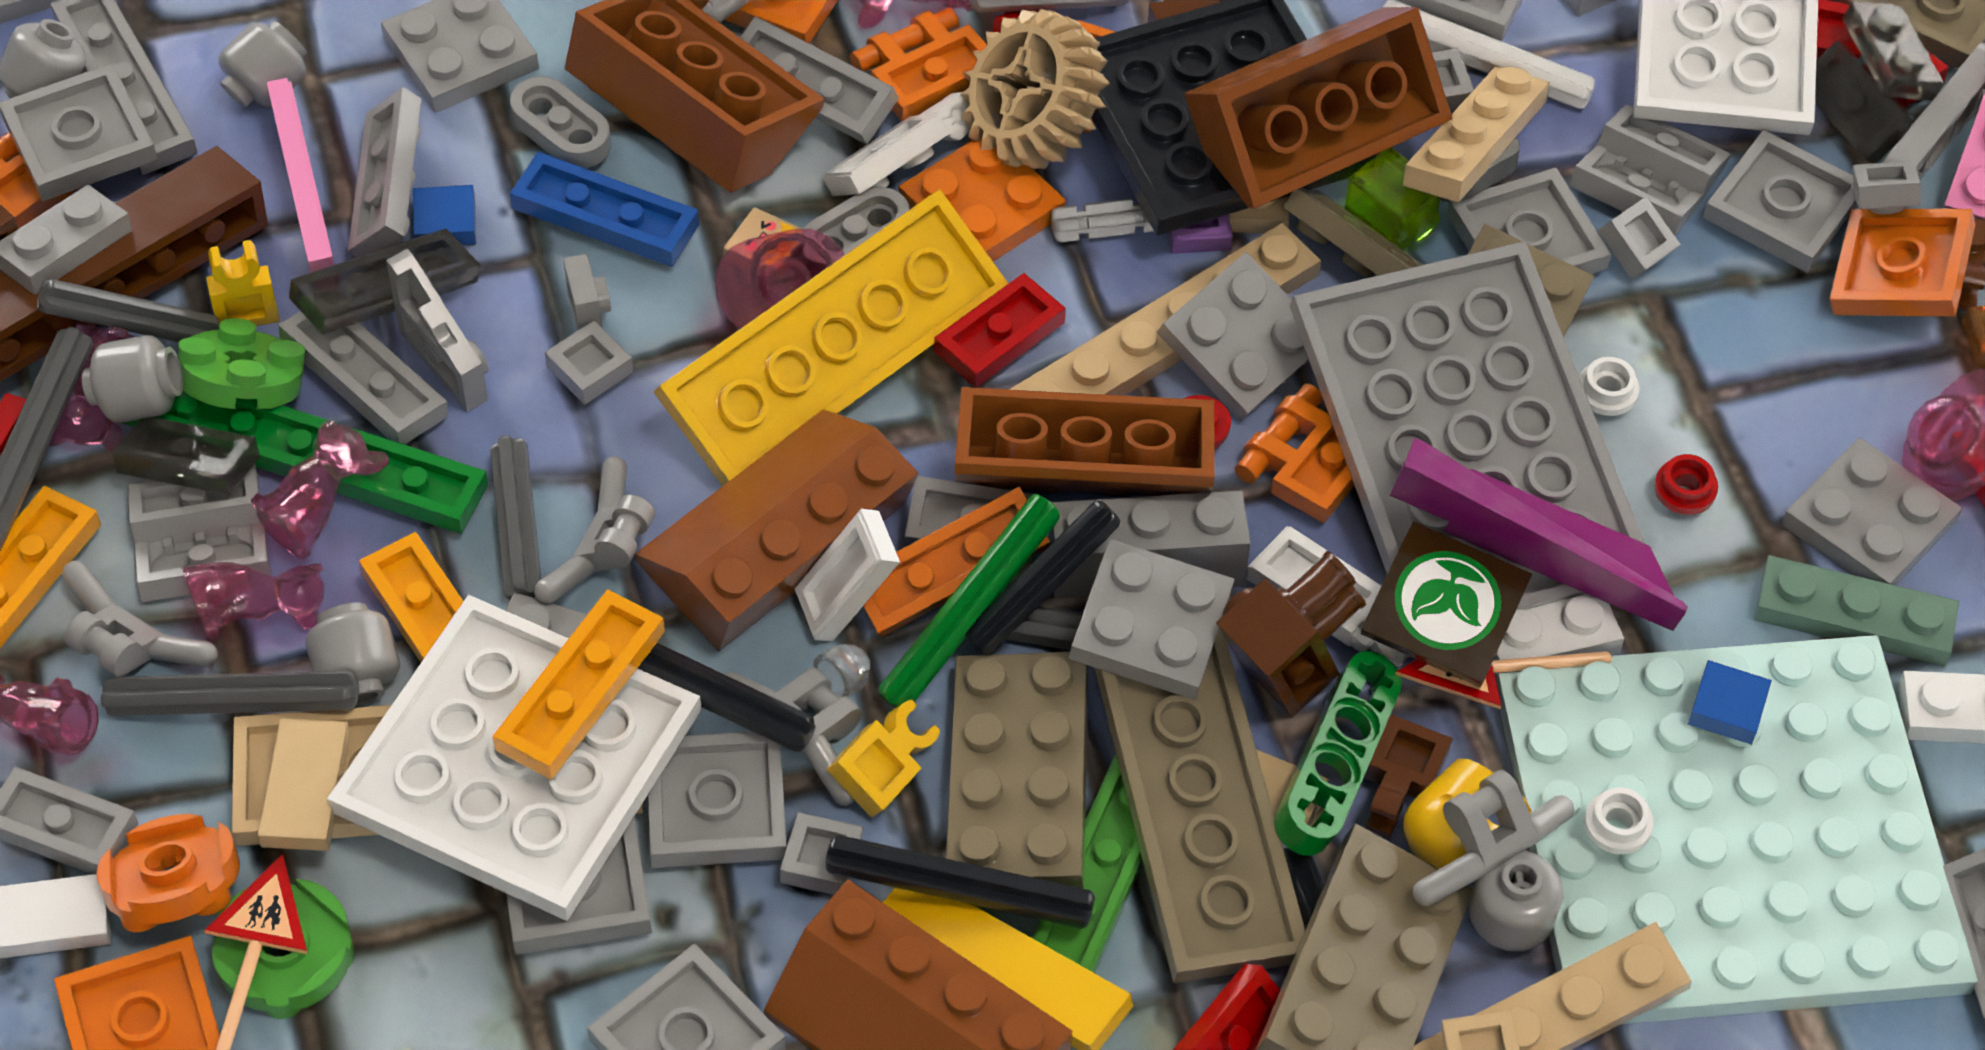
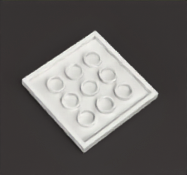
[327,595,701,921]

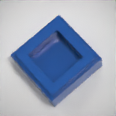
[413,185,476,248]
[1688,660,1772,745]

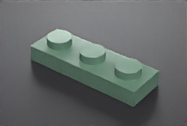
[1754,555,1959,666]

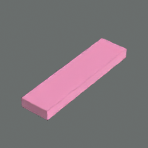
[267,78,340,299]

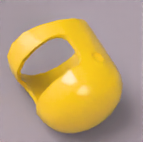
[1403,759,1532,869]

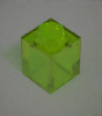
[1344,147,1441,250]

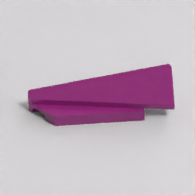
[1389,438,1688,631]

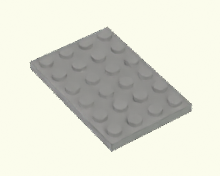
[1290,241,1644,610]

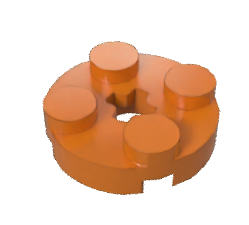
[97,814,240,932]

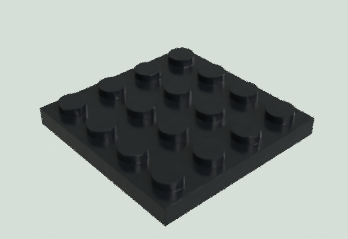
[1092,0,1377,236]

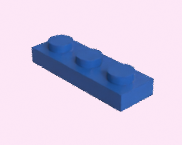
[510,152,699,267]

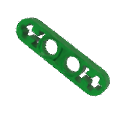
[1274,651,1402,856]

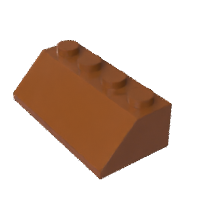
[564,0,825,193]
[1184,7,1453,209]
[954,387,1215,496]
[633,409,919,652]
[763,879,1072,1050]

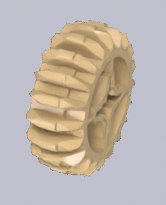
[960,9,1110,170]

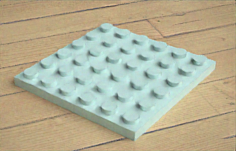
[1494,635,1978,1024]

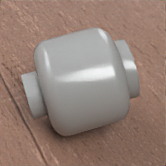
[0,19,86,98]
[218,20,307,109]
[82,335,183,423]
[305,602,400,705]
[1469,850,1563,951]

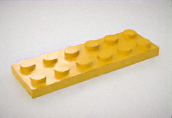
[653,189,1008,486]

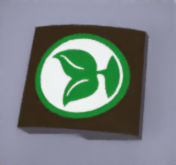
[1361,522,1532,688]

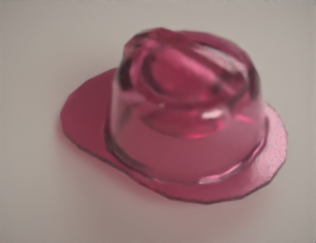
[715,229,845,329]
[1902,369,1985,501]

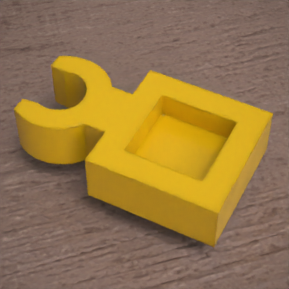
[206,240,280,326]
[826,700,940,818]

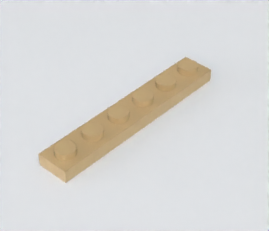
[1009,223,1321,396]

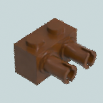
[1216,551,1367,717]

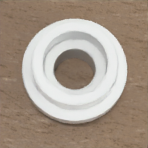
[1579,357,1640,416]
[1584,788,1654,854]

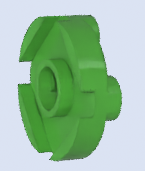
[178,318,305,410]
[211,879,355,1019]

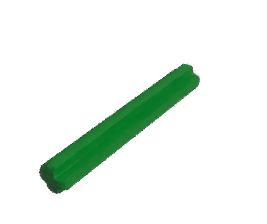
[878,494,1060,708]

